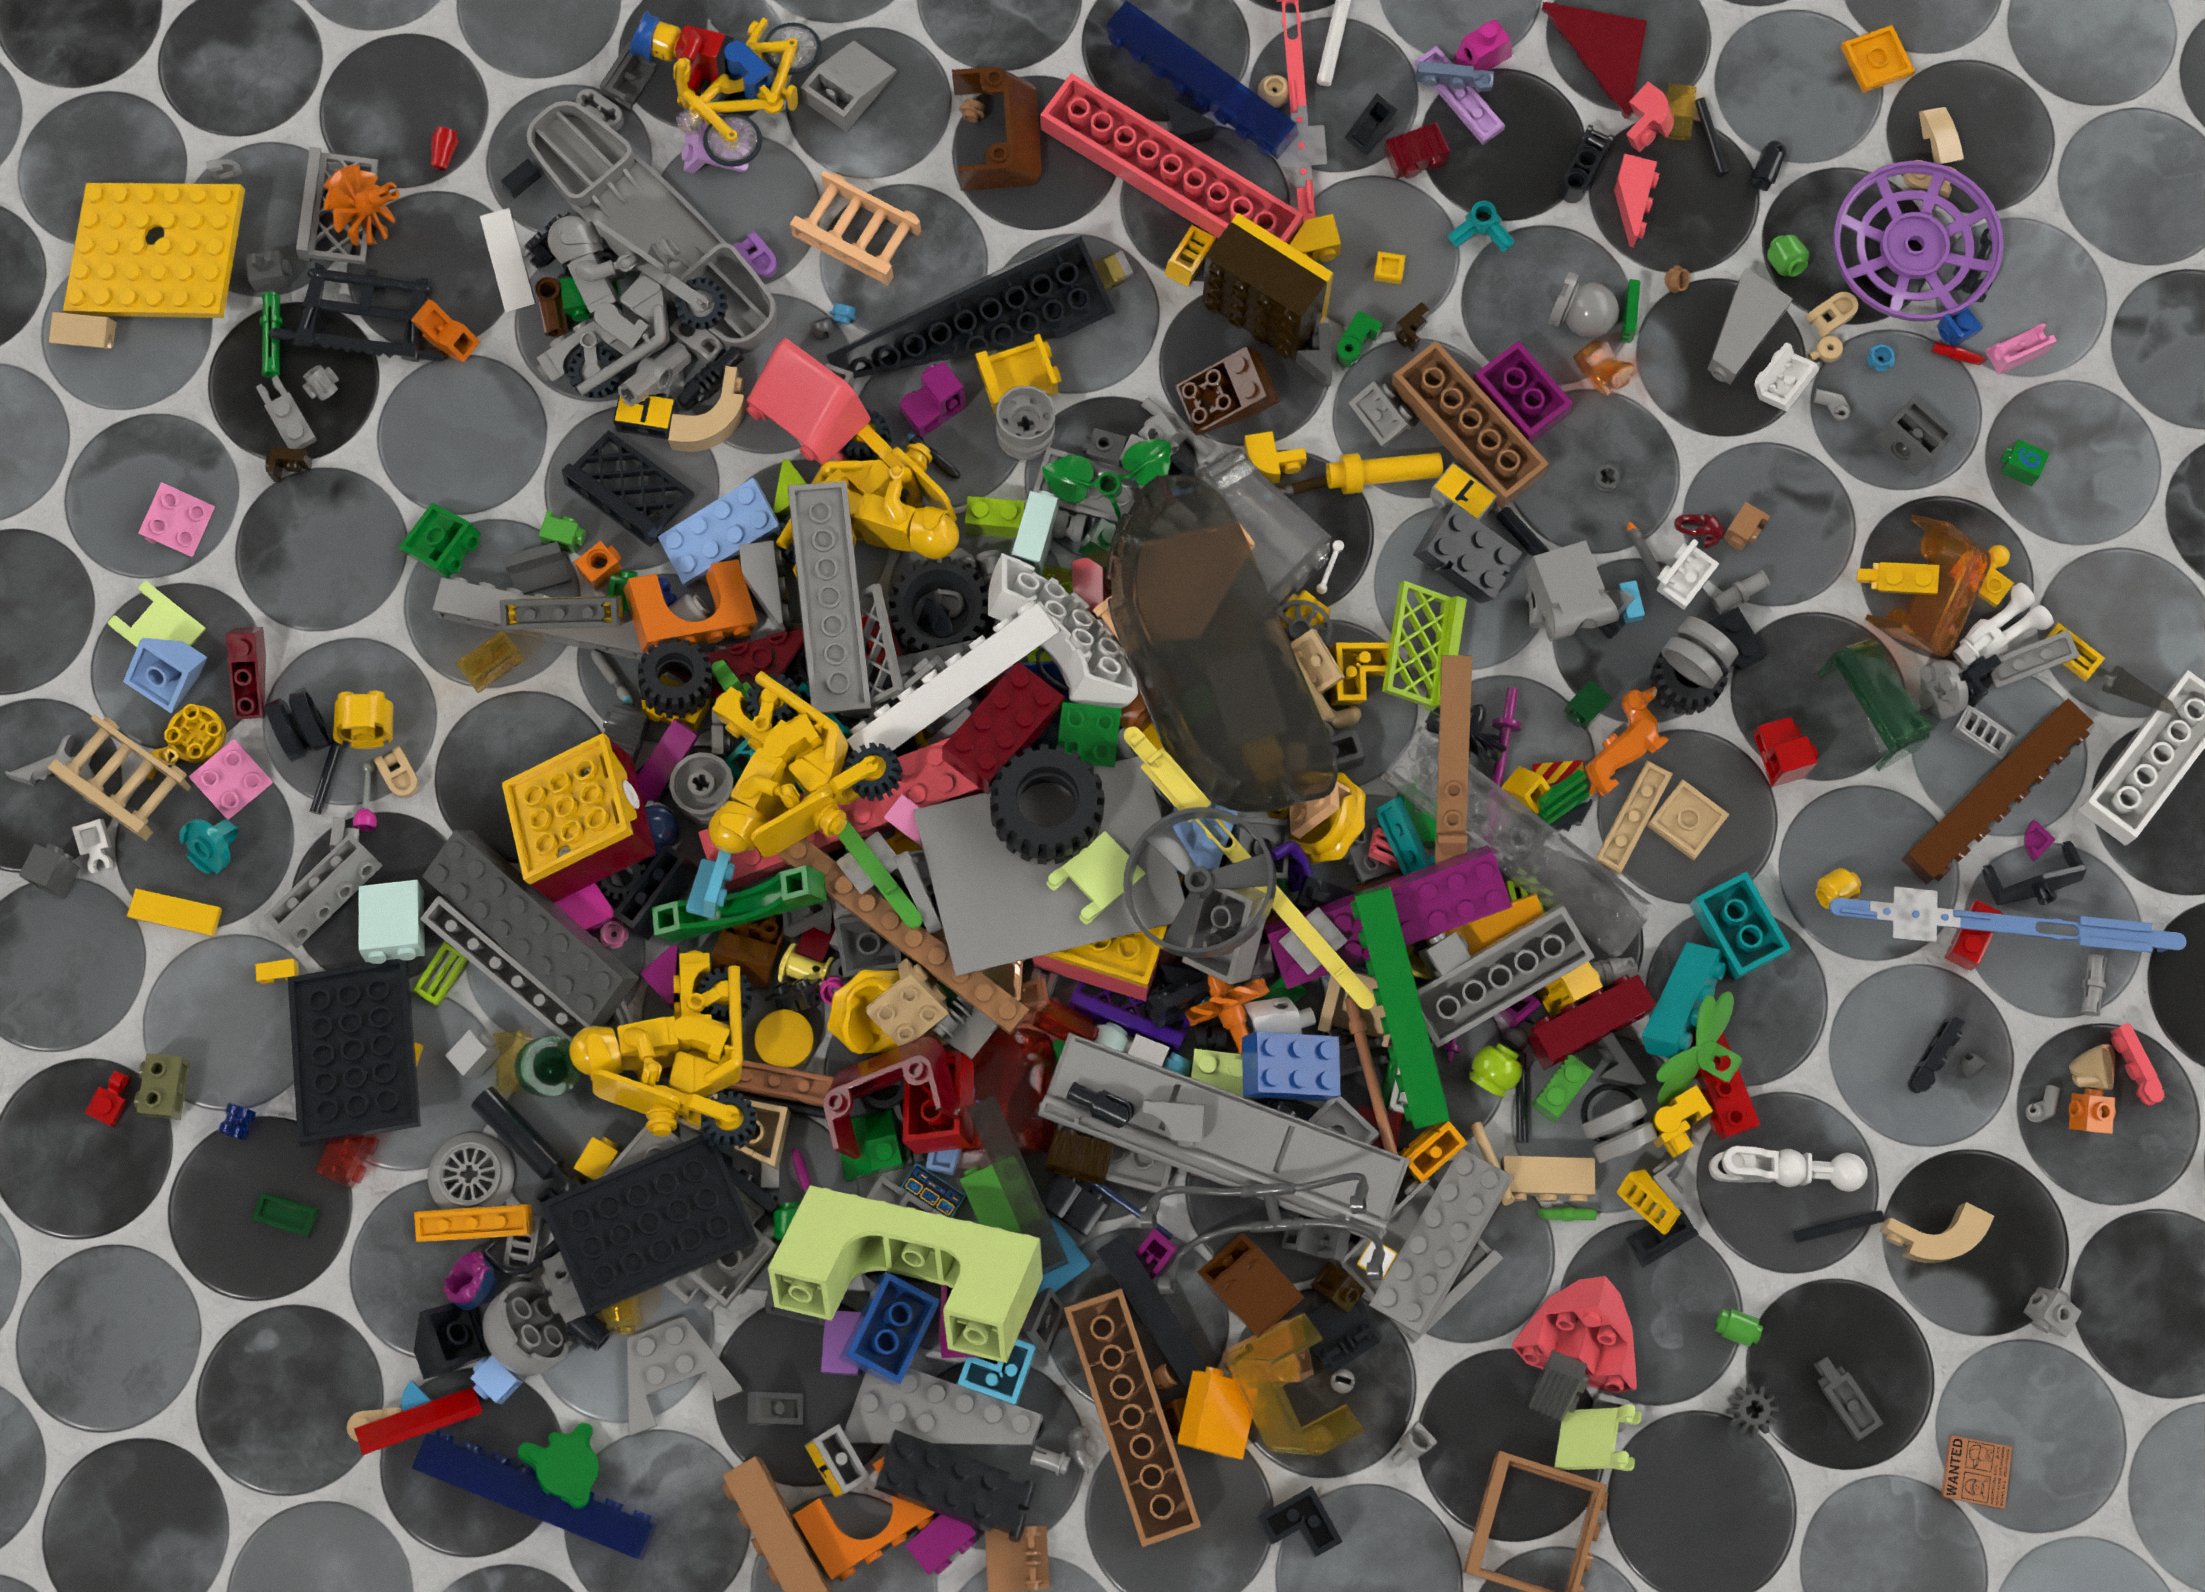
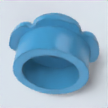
[829,303,856,325]
[1867,344,1895,372]

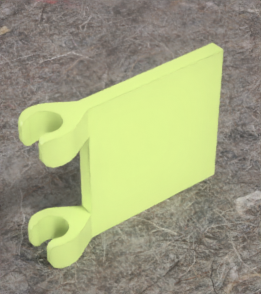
[108,581,206,647]
[1046,831,1146,925]
[1554,1404,1642,1471]

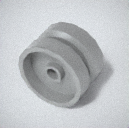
[1661,616,1739,689]
[669,752,736,824]
[1581,1098,1659,1164]

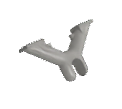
[5,735,106,805]

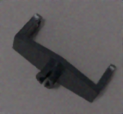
[1982,840,2087,905]

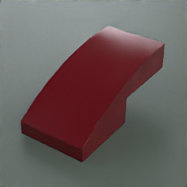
[795,907,836,963]

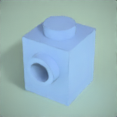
[470,1355,523,1405]

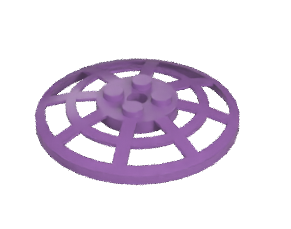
[1833,161,2003,322]

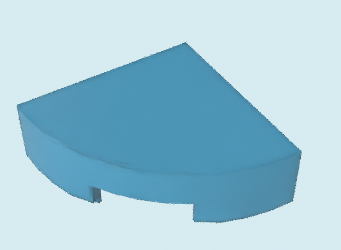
[401,1380,432,1411]

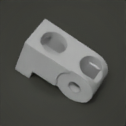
[669,317,724,364]

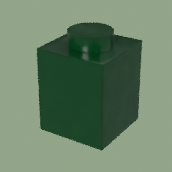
[1564,680,1613,730]

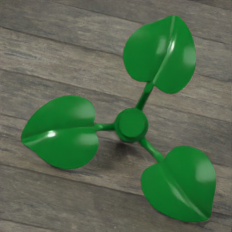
[1042,439,1171,541]

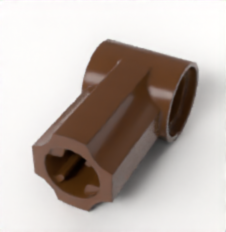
[535,277,570,337]

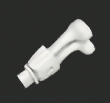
[1952,583,2054,669]

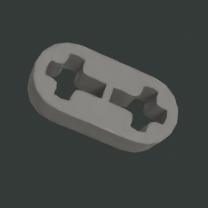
[576,89,624,131]

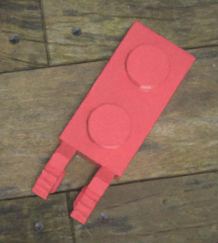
[2110,1023,2165,1106]

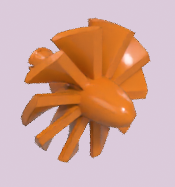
[324,165,399,246]
[1184,974,1270,1054]

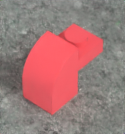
[1626,82,1674,153]

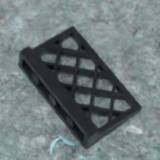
[562,430,695,547]

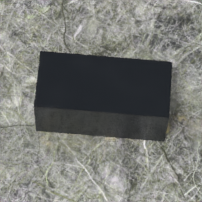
[501,158,542,199]

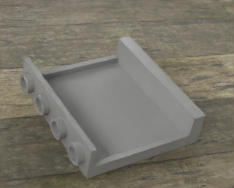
[1338,1179,1503,1344]

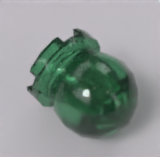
[514,1036,582,1097]

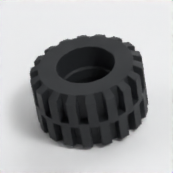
[638,638,712,719]
[1650,652,1729,715]

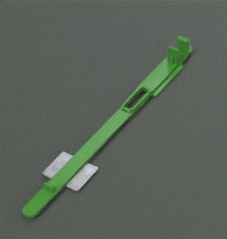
[711,660,923,929]

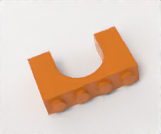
[624,559,758,653]
[793,1456,937,1582]

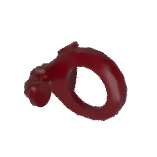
[1674,514,1725,548]

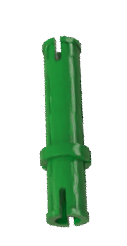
[260,292,283,378]

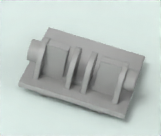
[933,995,998,1059]

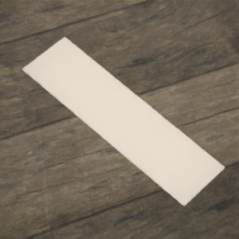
[480,208,535,312]

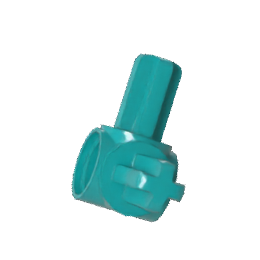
[1447,201,1515,252]

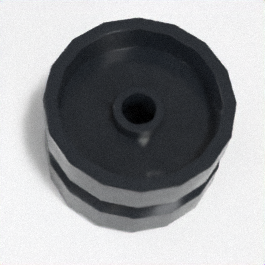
[265,688,331,762]

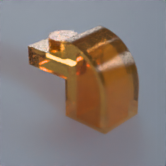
[1573,340,1637,395]

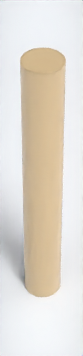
[1471,1122,1515,1205]

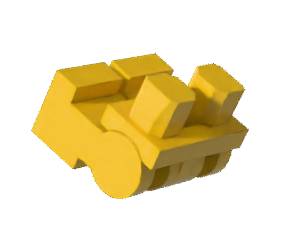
[1648,1085,1713,1159]

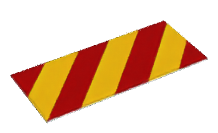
[1532,760,1585,784]

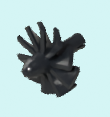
[1425,704,1507,779]

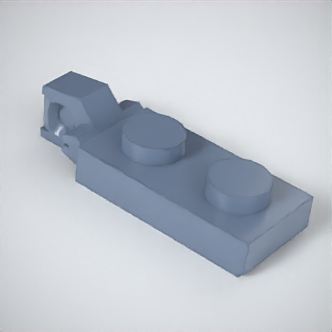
[1415,61,1494,92]

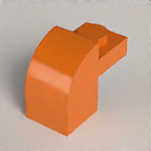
[411,299,480,363]

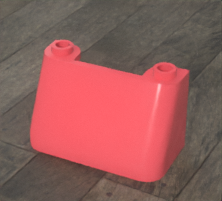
[746,338,871,465]

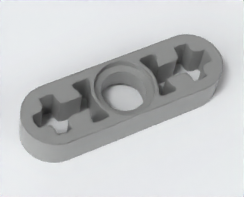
[894,851,943,934]

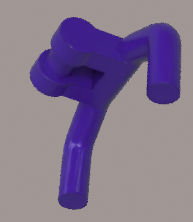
[1270,841,1314,910]

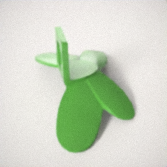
[1656,991,1743,1106]

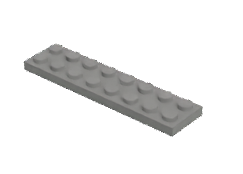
[788,481,871,714]

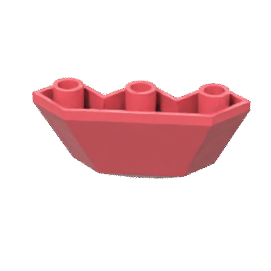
[1512,1276,1637,1393]

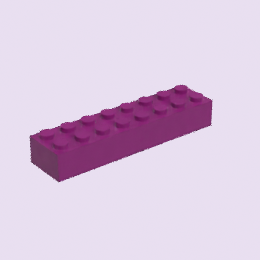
[1264,845,1512,989]

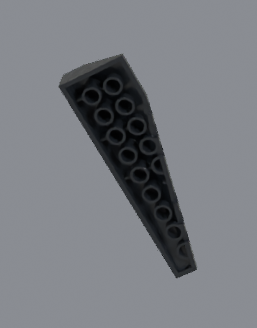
[826,233,1115,378]

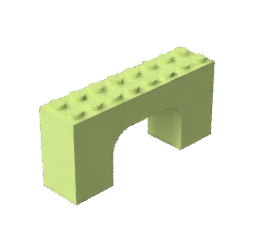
[768,1185,1043,1363]

